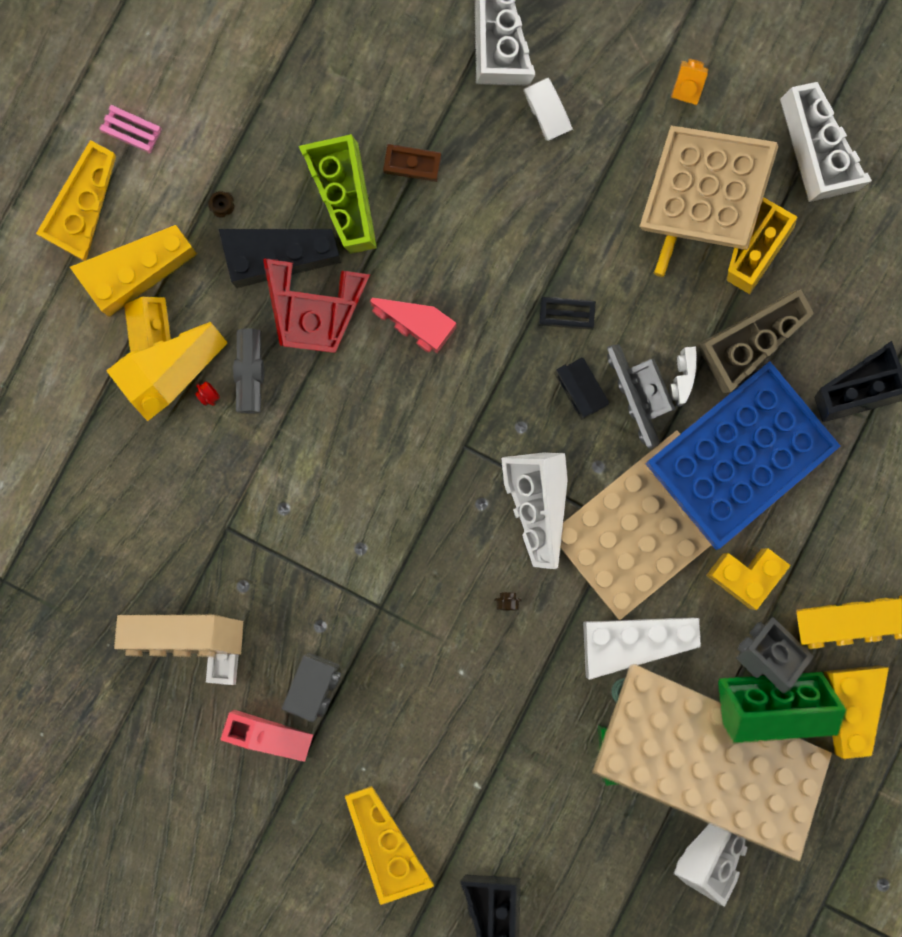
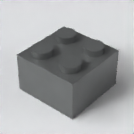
[282,653,342,722]

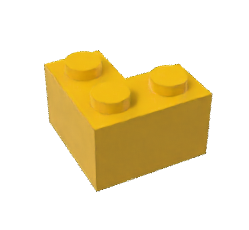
[706,548,791,610]

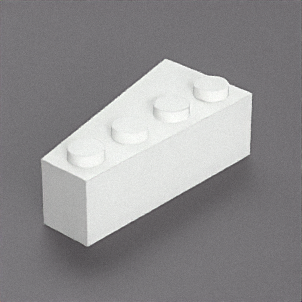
[583,617,700,679]

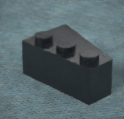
[814,341,902,422]
[460,874,521,937]

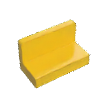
[124,297,171,352]

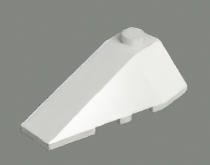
[502,453,568,569]
[674,824,748,907]

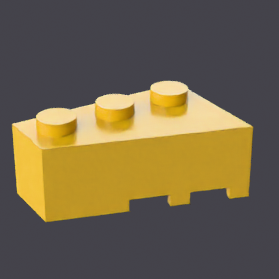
[727,197,797,294]
[824,665,889,759]

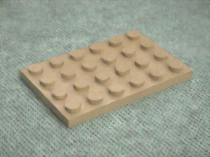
[560,430,711,620]

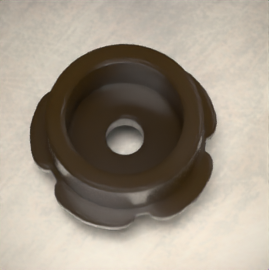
[208,191,235,218]
[494,592,522,611]

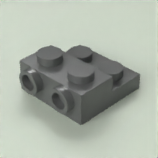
[736,617,814,693]

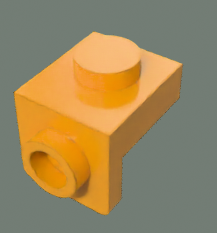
[671,59,708,105]

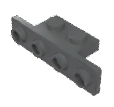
[607,344,675,449]

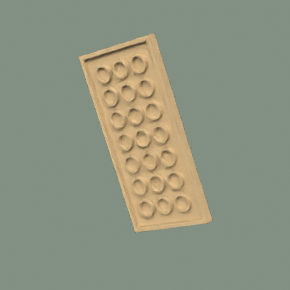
[593,664,832,861]

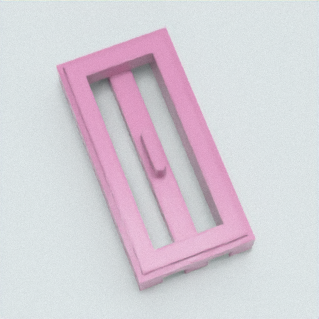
[100,105,162,153]

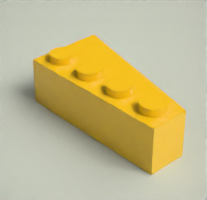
[70,225,197,317]
[796,596,902,649]

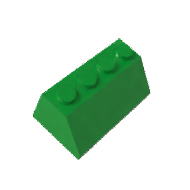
[718,672,847,743]

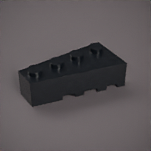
[219,229,341,288]

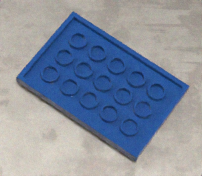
[645,361,840,550]

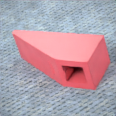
[370,298,456,353]
[221,710,314,762]

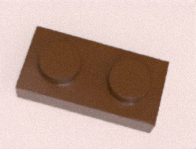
[383,144,441,182]

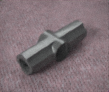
[233,328,264,414]

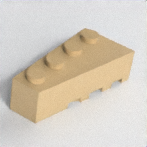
[114,615,243,657]

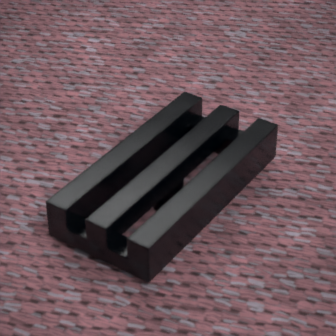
[539,297,596,330]

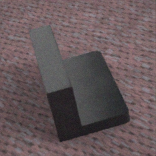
[554,358,609,420]

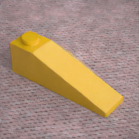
[106,322,228,421]

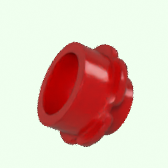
[195,381,220,406]

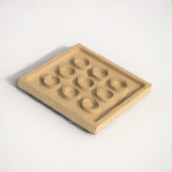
[640,126,778,250]

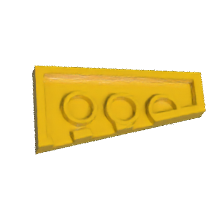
[36,140,116,261]
[345,786,434,905]

